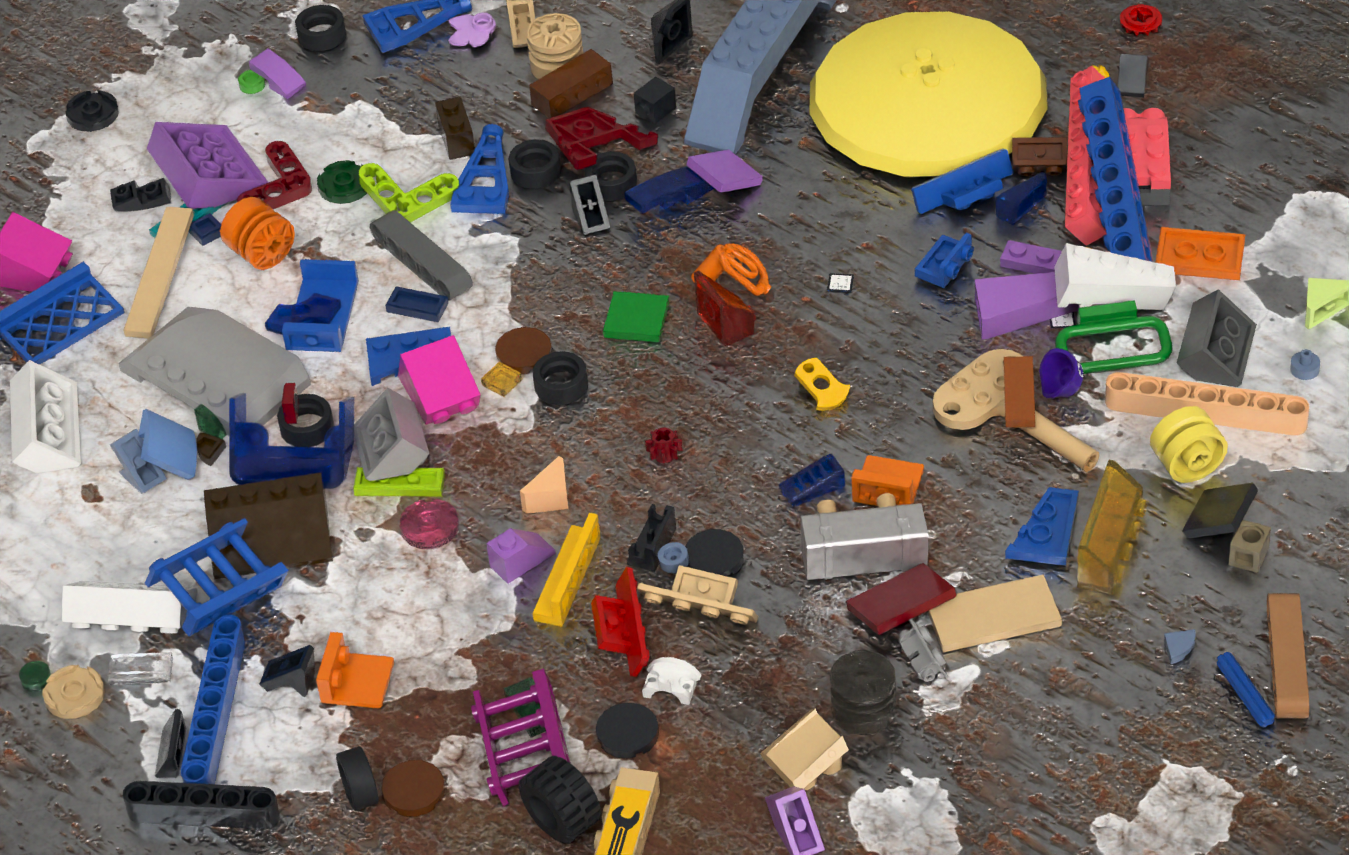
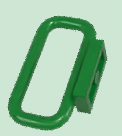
[1055,300,1173,374]

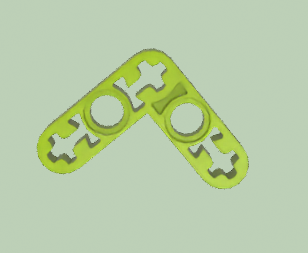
[359,163,459,223]

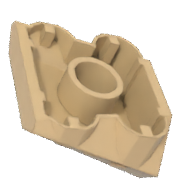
[760,709,849,790]

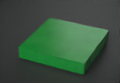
[603,291,670,342]

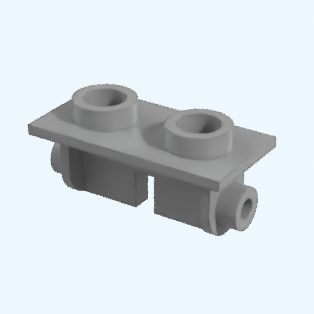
[899,618,948,682]

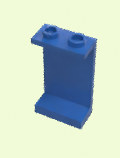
[282,259,359,352]

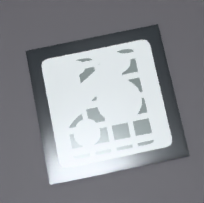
[827,273,854,292]
[1050,312,1076,328]

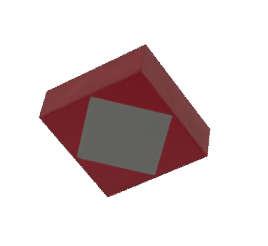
[282,383,299,424]

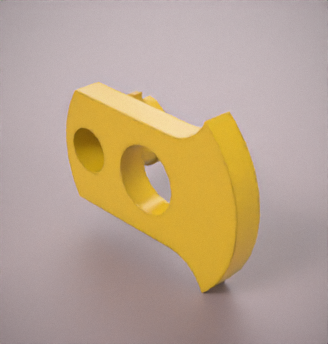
[794,358,850,411]

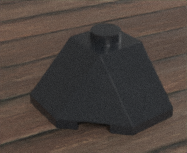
[651,0,693,64]

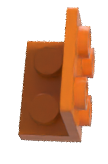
[851,455,924,506]
[316,632,394,708]

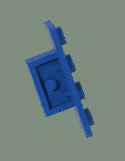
[911,148,1013,214]

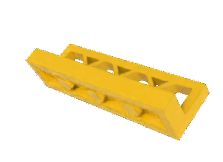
[533,513,601,627]

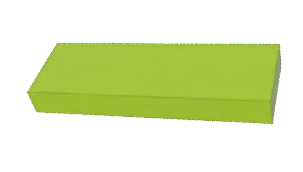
[353,467,445,497]

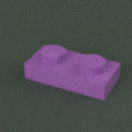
[1000,240,1062,274]

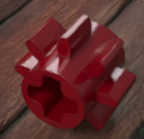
[645,427,683,464]

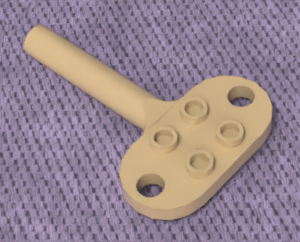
[933,349,1099,472]

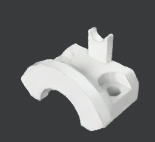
[642,657,701,705]

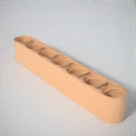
[1105,372,1309,435]

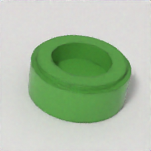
[238,70,265,94]

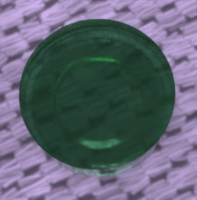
[19,661,51,691]

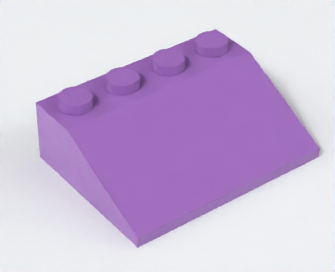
[147,122,269,210]

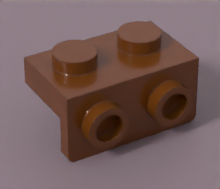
[1012,137,1068,176]

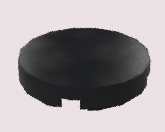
[65,90,119,132]
[685,529,744,576]
[596,703,659,759]

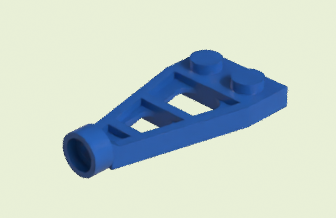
[362,0,472,53]
[450,124,509,214]

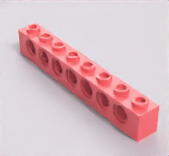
[1065,66,1107,246]

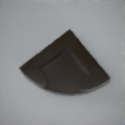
[197,432,226,466]

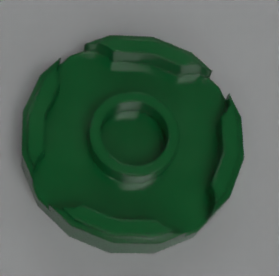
[317,160,370,204]

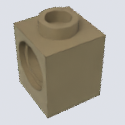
[1229,520,1271,573]

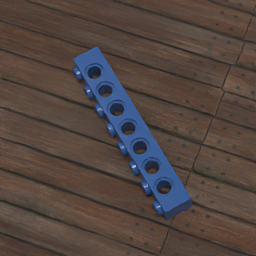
[1078,77,1153,262]

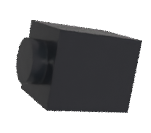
[634,77,677,124]

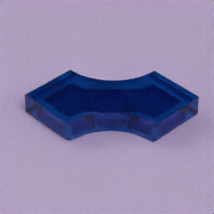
[265,293,341,335]

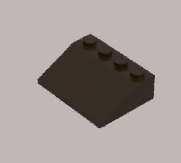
[204,473,333,579]

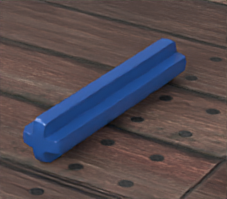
[1217,652,1275,727]

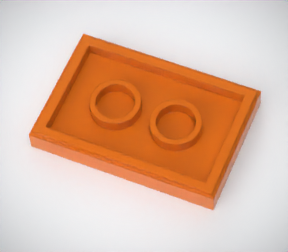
[1155,227,1245,280]

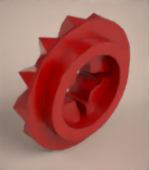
[1120,4,1162,36]

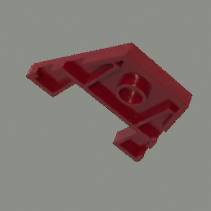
[545,107,658,170]

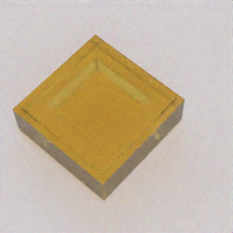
[481,362,522,397]

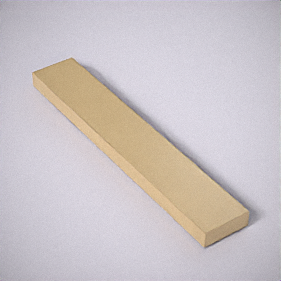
[123,207,194,339]

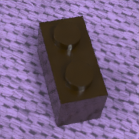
[435,96,475,160]

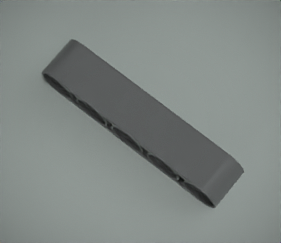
[370,210,473,301]

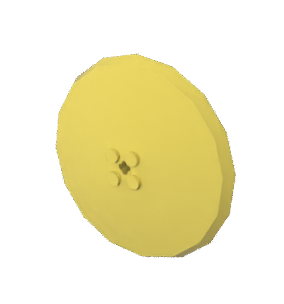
[809,12,1048,177]

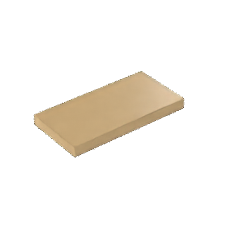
[927,574,1062,653]

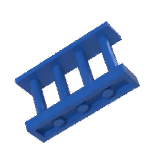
[145,518,289,637]

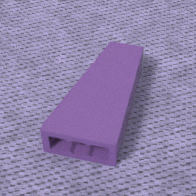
[975,272,1080,339]

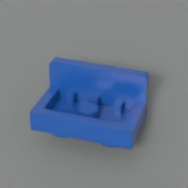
[915,233,974,288]

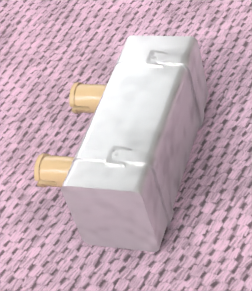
[801,493,928,580]

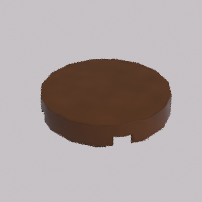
[495,327,552,374]
[381,760,445,817]

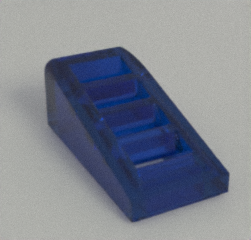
[996,172,1047,225]
[779,453,845,507]

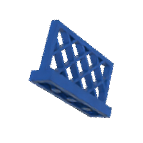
[0,261,124,365]

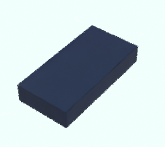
[385,286,449,322]

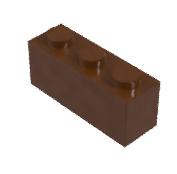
[529,49,613,118]

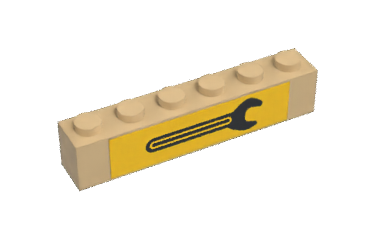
[594,767,660,855]

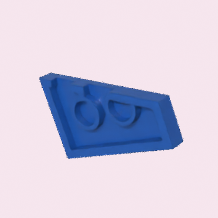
[366,327,451,386]
[1005,487,1079,566]

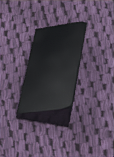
[155,709,186,778]

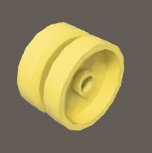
[1150,406,1228,483]

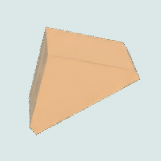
[520,456,569,513]

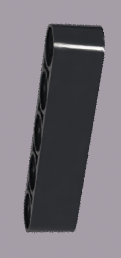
[123,781,280,829]

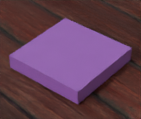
[686,149,763,193]

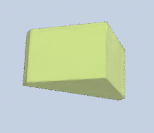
[1305,278,1349,329]

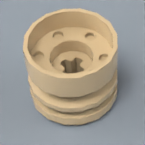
[526,13,583,79]

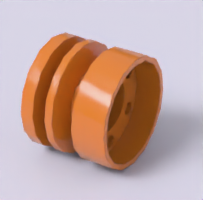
[220,197,295,270]

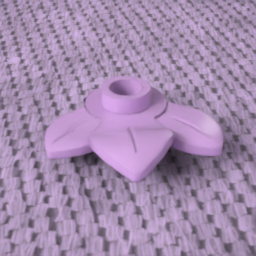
[448,13,496,48]

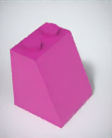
[0,212,73,292]
[398,335,481,425]

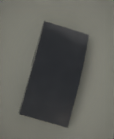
[110,178,171,211]

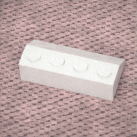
[10,360,81,473]
[62,581,197,633]

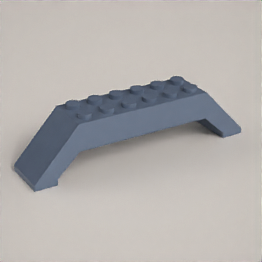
[684,0,837,155]

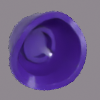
[1039,348,1083,399]

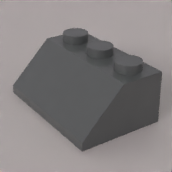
[1177,289,1257,387]

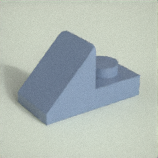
[110,429,167,494]

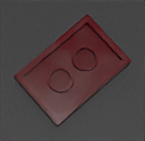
[846,563,957,635]

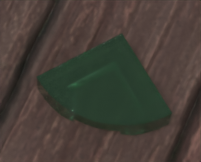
[194,404,227,439]

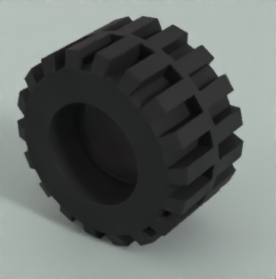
[518,755,602,844]

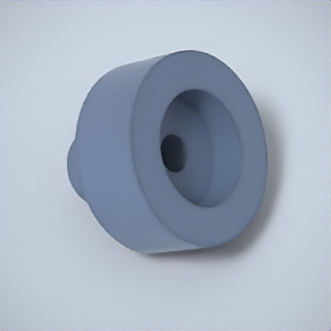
[1290,349,1320,380]
[658,542,689,574]

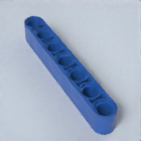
[181,614,245,784]

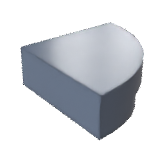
[1164,629,1196,664]

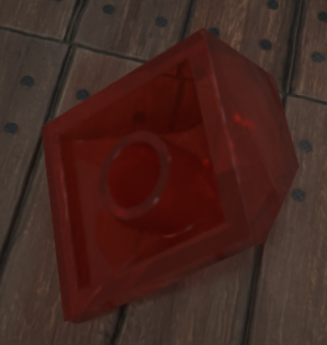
[694,271,756,347]

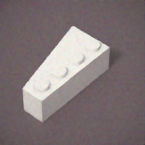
[1054,243,1176,310]

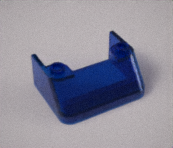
[229,393,354,489]

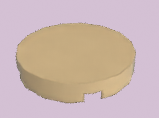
[42,665,105,719]

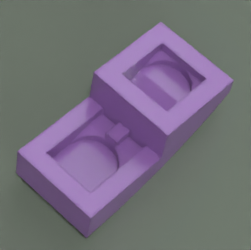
[249,48,306,99]

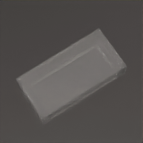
[108,652,173,685]

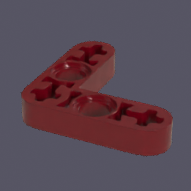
[237,141,312,209]

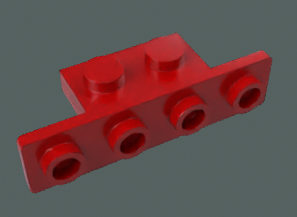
[591,567,649,677]

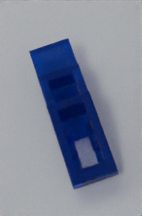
[625,166,715,214]

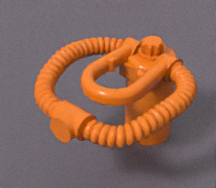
[691,243,772,296]

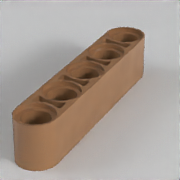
[1267,593,1309,719]

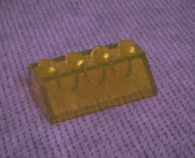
[1077,460,1147,595]

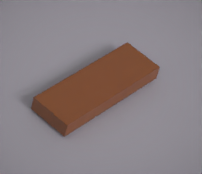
[1004,356,1035,427]

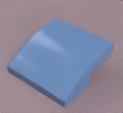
[138,409,197,480]

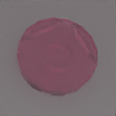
[399,499,459,549]

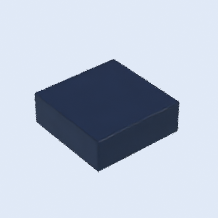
[189,213,221,246]

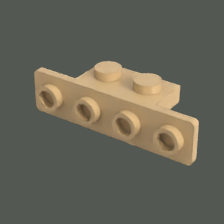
[637,565,758,625]

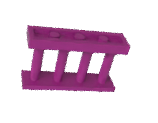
[471,668,571,806]

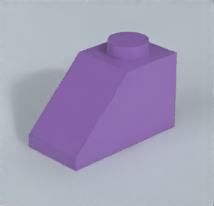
[486,528,556,584]
[765,786,825,855]

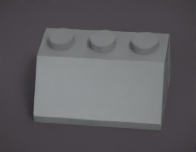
[352,388,429,481]

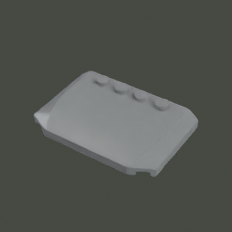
[119,306,311,444]

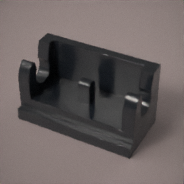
[627,504,676,572]

